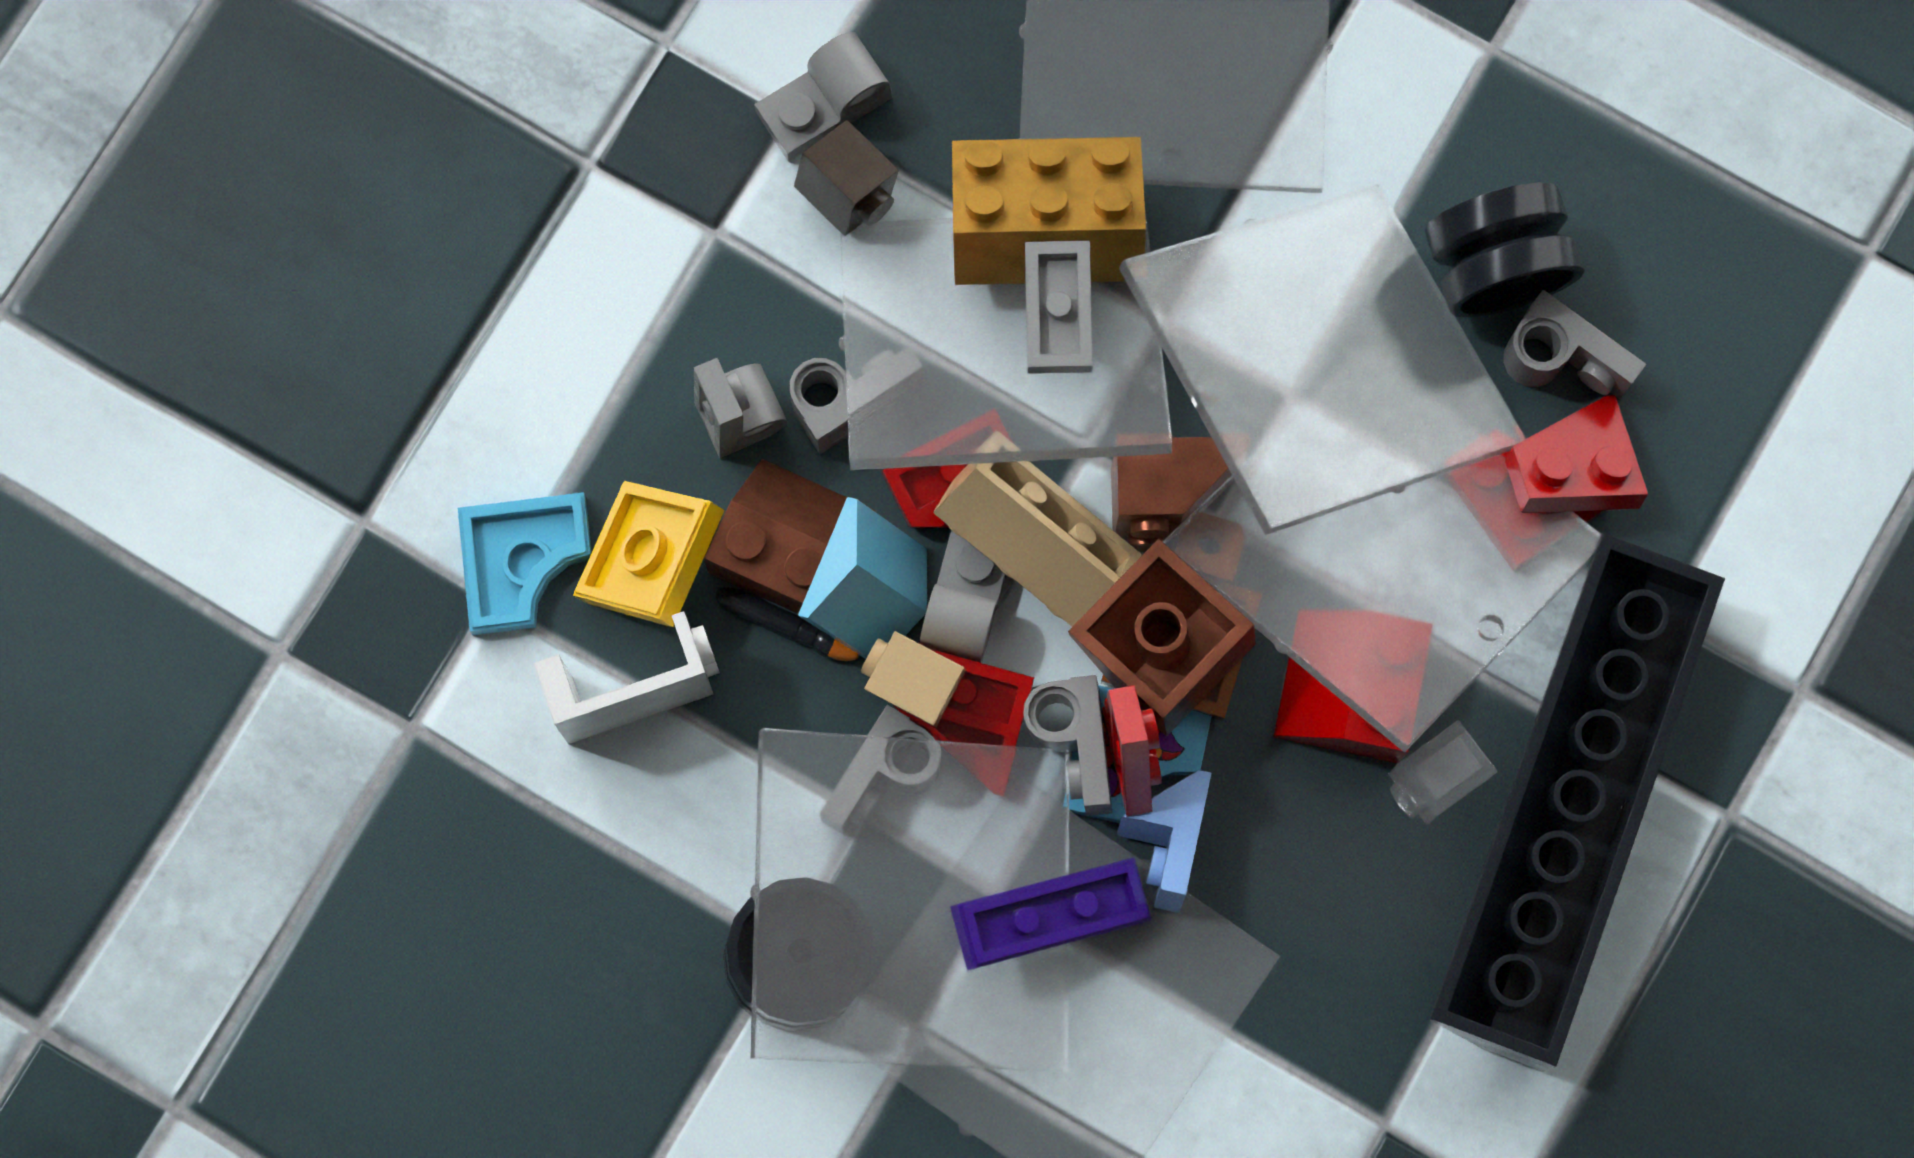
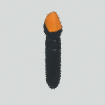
[716,587,859,661]

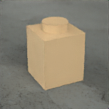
[861,631,966,727]

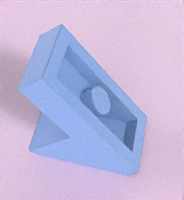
[1117,770,1212,913]

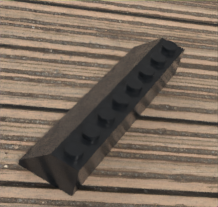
[1429,533,1725,1071]

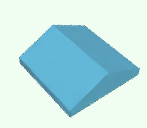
[798,497,927,659]

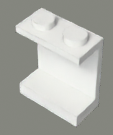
[534,611,720,745]

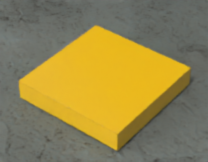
[573,481,725,627]

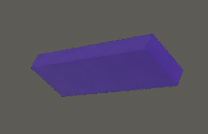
[950,857,1152,971]

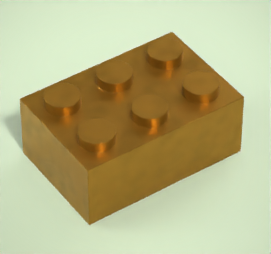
[952,137,1146,285]

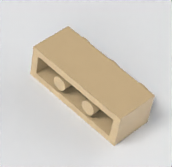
[933,435,1142,627]

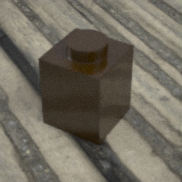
[794,120,899,236]

